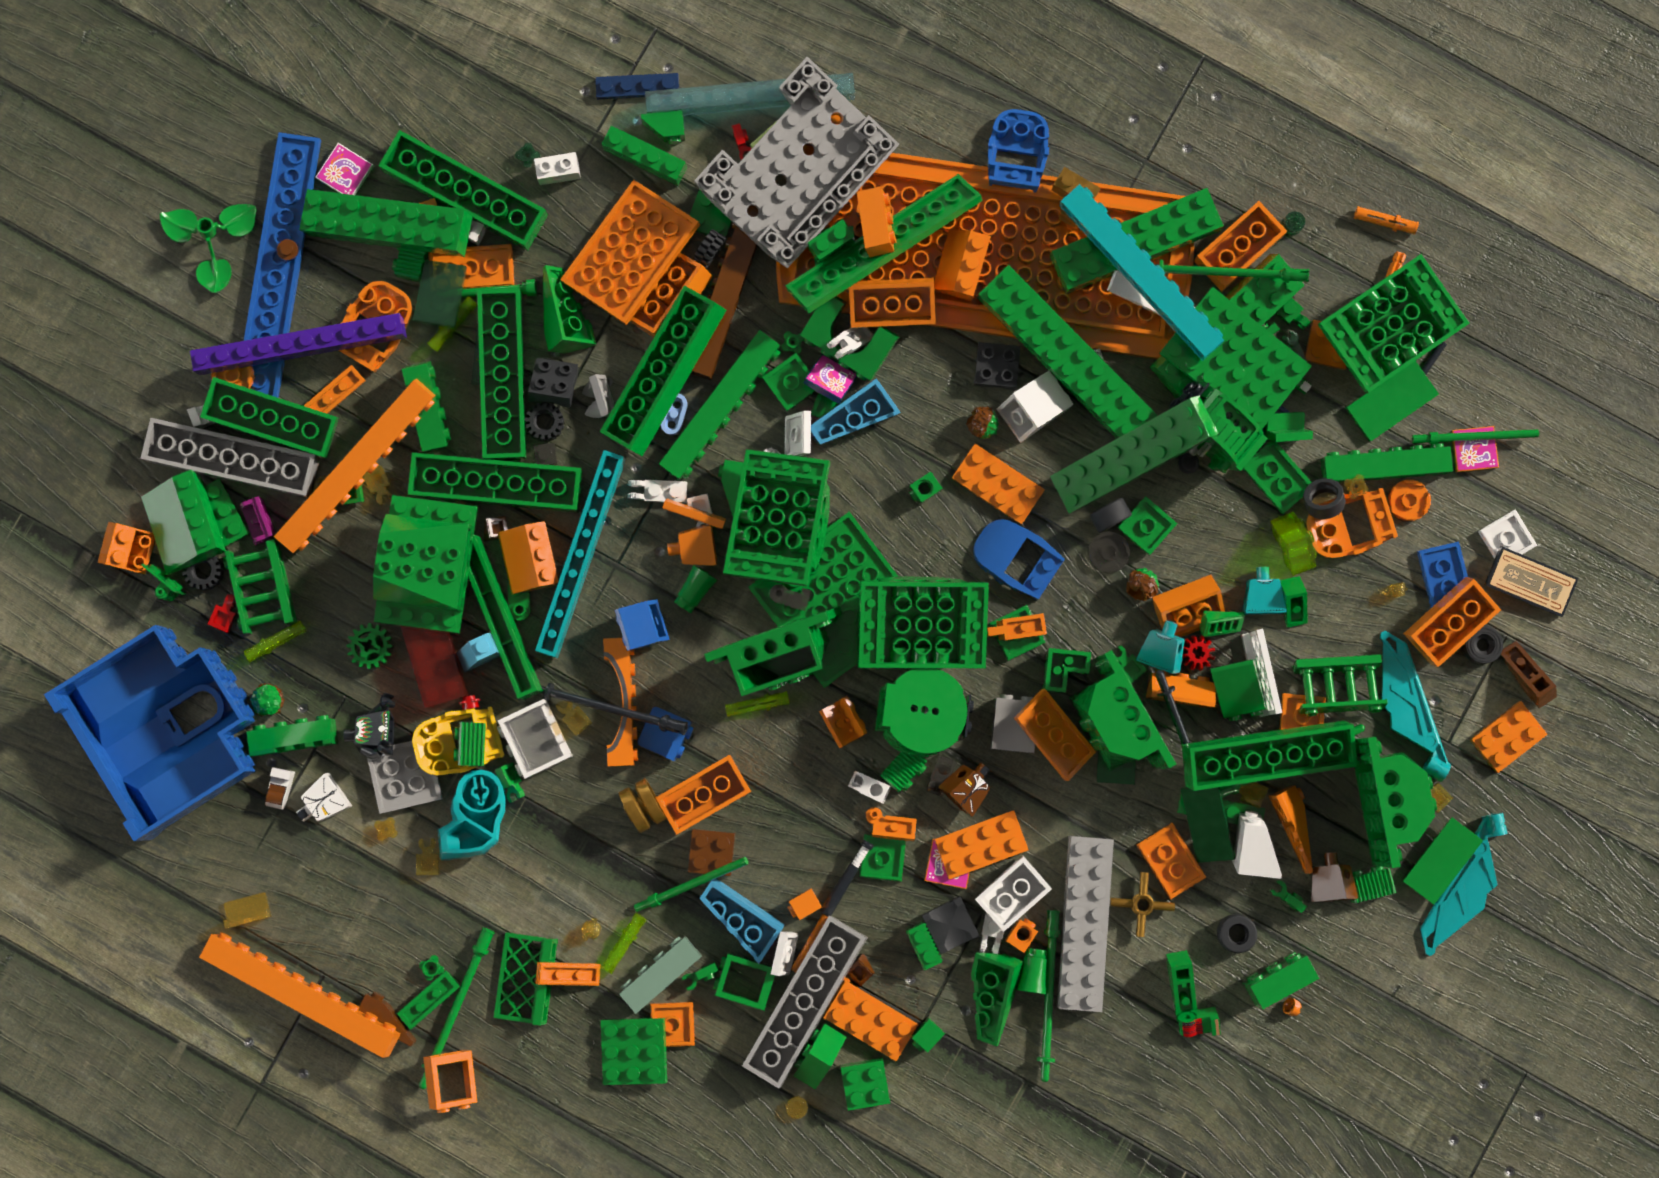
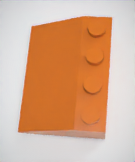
[630,253,713,337]

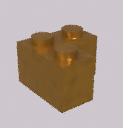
[1051,167,1100,229]

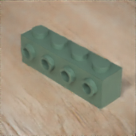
[619,936,702,1014]

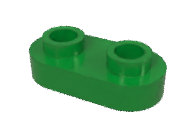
[507,584,531,621]

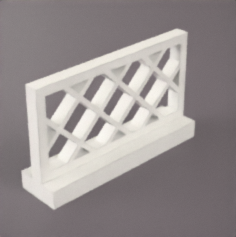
[1241,629,1282,717]

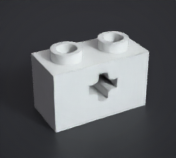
[534,152,581,185]

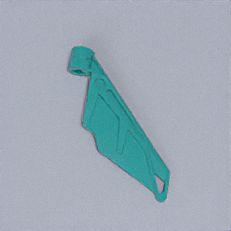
[1380,631,1451,783]
[1420,813,1508,956]

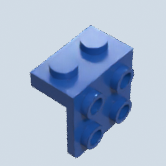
[638,707,694,761]

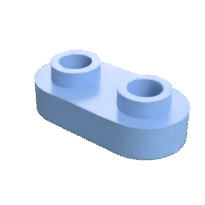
[661,394,688,435]

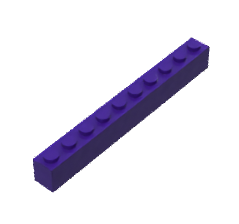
[190,313,407,375]

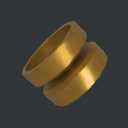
[618,778,667,833]

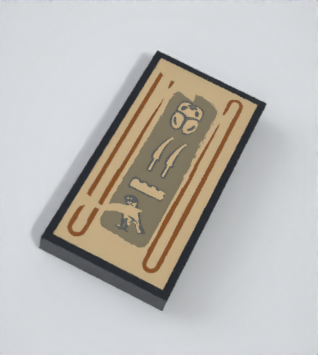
[1484,546,1579,617]

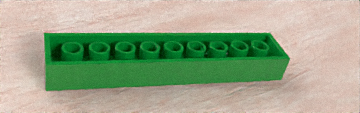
[977,265,1157,439]

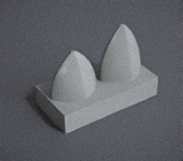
[582,374,615,418]

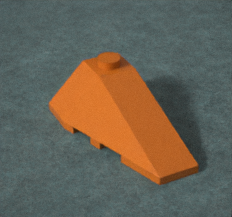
[1269,785,1313,874]

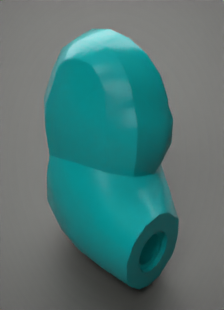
[438,770,505,861]

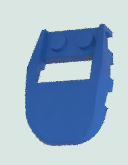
[988,109,1050,193]
[973,519,1065,601]

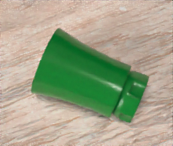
[674,565,718,613]
[1017,948,1047,994]

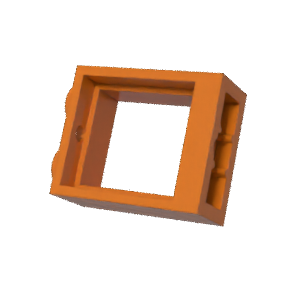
[423,1050,477,1113]

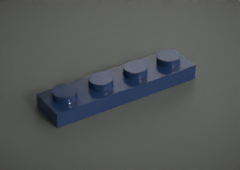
[596,73,680,100]

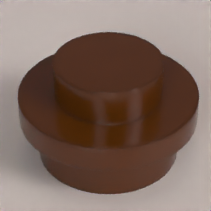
[277,239,299,261]

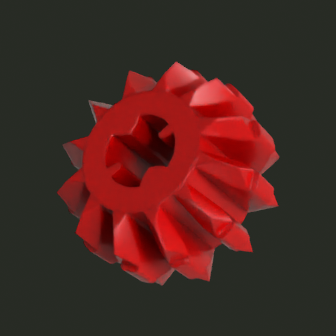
[1182,635,1215,671]

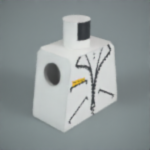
[297,773,352,822]

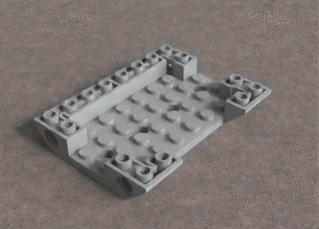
[694,57,899,268]

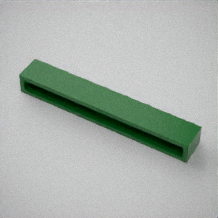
[659,330,781,481]
[468,534,543,700]

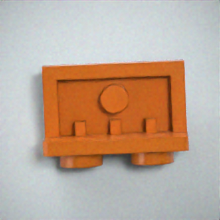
[819,696,867,749]

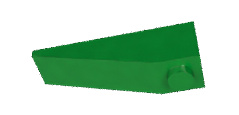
[543,265,596,353]
[971,952,1024,1047]

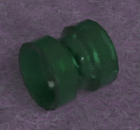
[1281,211,1306,236]

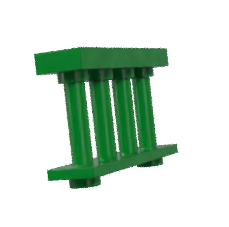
[223,539,297,635]
[1293,655,1388,717]

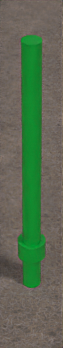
[1411,429,1539,445]
[634,857,748,912]

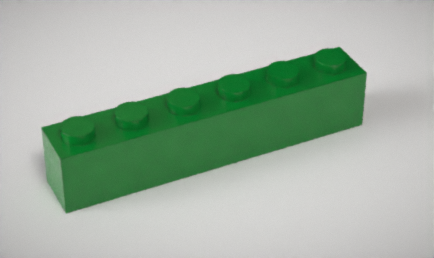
[1320,444,1453,483]

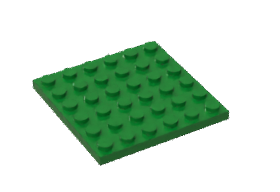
[748,512,898,688]

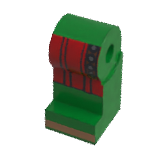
[1178,1007,1221,1037]

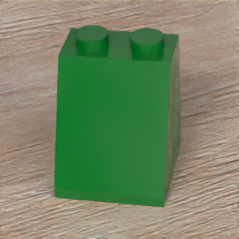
[1210,659,1267,721]

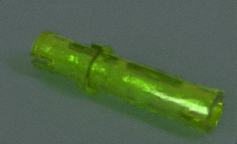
[427,296,478,352]
[243,620,307,662]
[725,691,790,717]
[601,913,647,974]

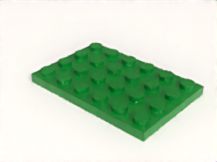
[1159,287,1312,429]

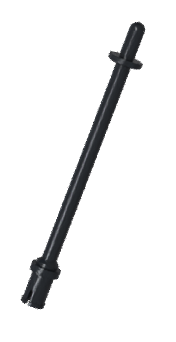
[1155,670,1190,744]
[539,683,688,735]

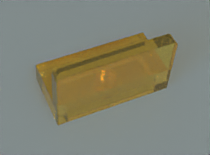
[223,892,272,929]

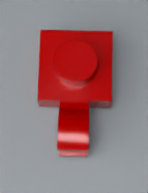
[732,123,752,161]
[208,594,237,633]

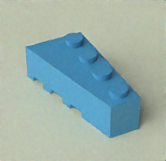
[811,378,901,445]
[700,878,785,964]

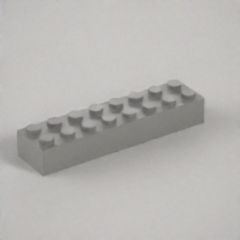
[140,418,320,498]
[1057,836,1114,1012]
[742,916,868,1088]

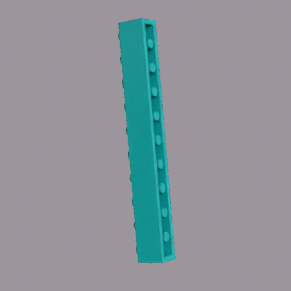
[1059,184,1224,361]
[535,450,626,659]

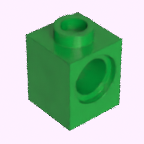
[908,471,943,505]
[911,1017,945,1053]

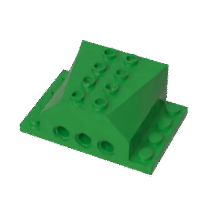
[1318,254,1470,394]
[723,449,830,587]
[373,495,478,633]
[857,576,989,669]
[704,606,843,696]
[1068,650,1176,771]
[1354,737,1437,868]

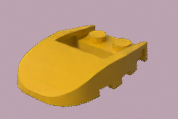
[412,707,504,775]

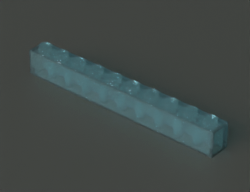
[645,73,855,116]

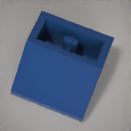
[615,599,670,651]

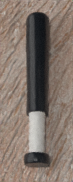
[820,840,874,917]

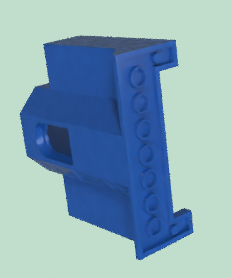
[44,625,255,841]

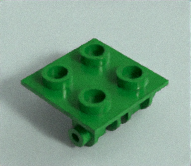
[142,563,186,601]

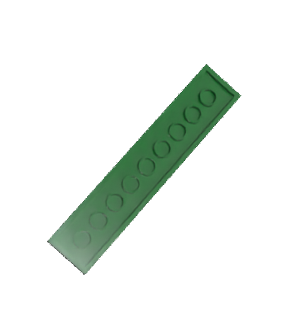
[785,174,983,313]

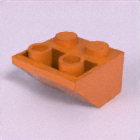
[97,522,155,575]

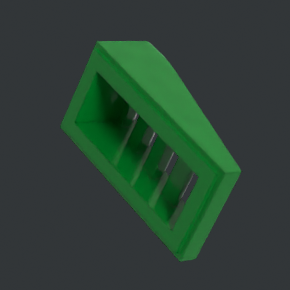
[1199,611,1245,636]

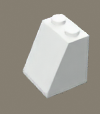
[997,371,1073,443]
[1232,811,1282,879]

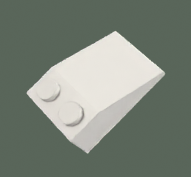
[975,855,1052,932]

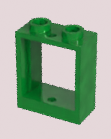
[713,953,775,1010]

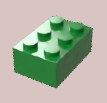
[1243,952,1320,1009]

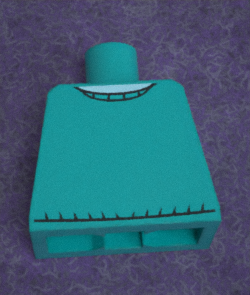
[1242,567,1286,615]
[1136,620,1184,674]

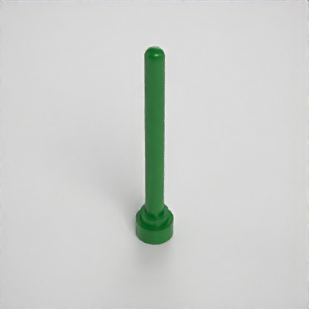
[436,279,537,299]

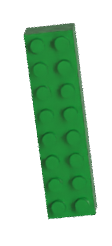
[379,130,548,251]
[1050,188,1224,294]
[299,189,473,257]
[1149,254,1305,398]
[600,285,727,456]
[477,289,526,460]
[1050,396,1219,514]
[408,453,583,513]
[1182,721,1357,791]

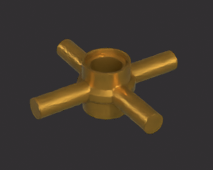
[1110,872,1175,937]

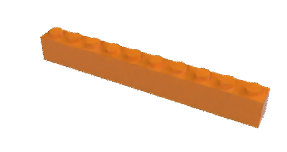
[274,378,436,553]
[199,932,401,1058]

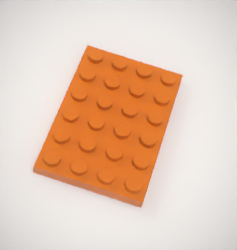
[560,180,700,325]

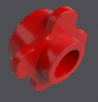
[459,695,481,710]

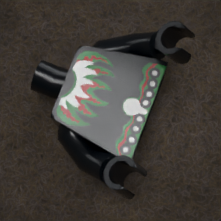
[343,693,395,760]

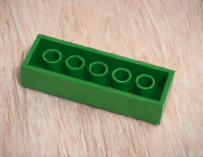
[200,377,339,458]

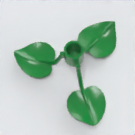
[160,204,257,293]

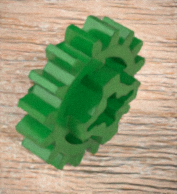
[346,623,394,669]

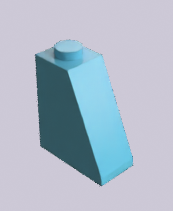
[456,633,500,672]

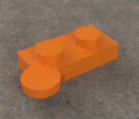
[866,807,917,842]

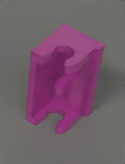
[240,496,276,546]

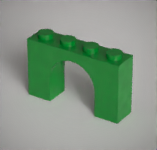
[800,296,900,381]

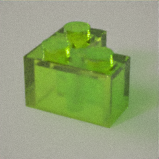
[1270,512,1317,576]

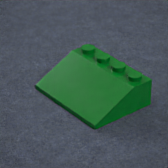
[141,470,226,575]

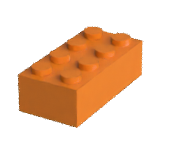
[1194,201,1287,292]
[849,278,936,328]
[1403,577,1501,667]
[655,755,752,835]

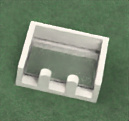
[497,699,573,779]

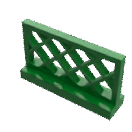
[494,932,558,1026]

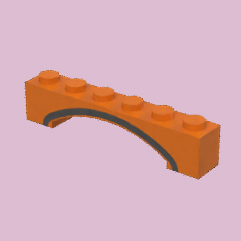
[603,638,638,766]

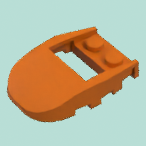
[338,281,412,373]
[1306,488,1398,558]

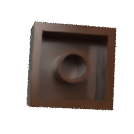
[688,829,736,876]

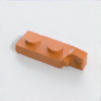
[987,613,1047,641]

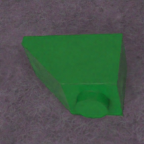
[641,111,685,144]
[1280,576,1308,628]

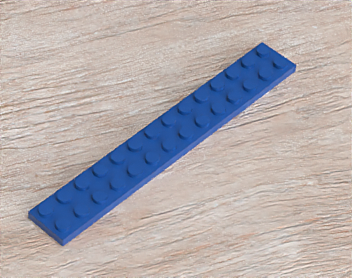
[244,132,321,398]

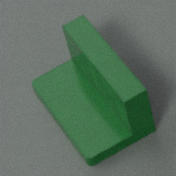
[1265,411,1313,442]

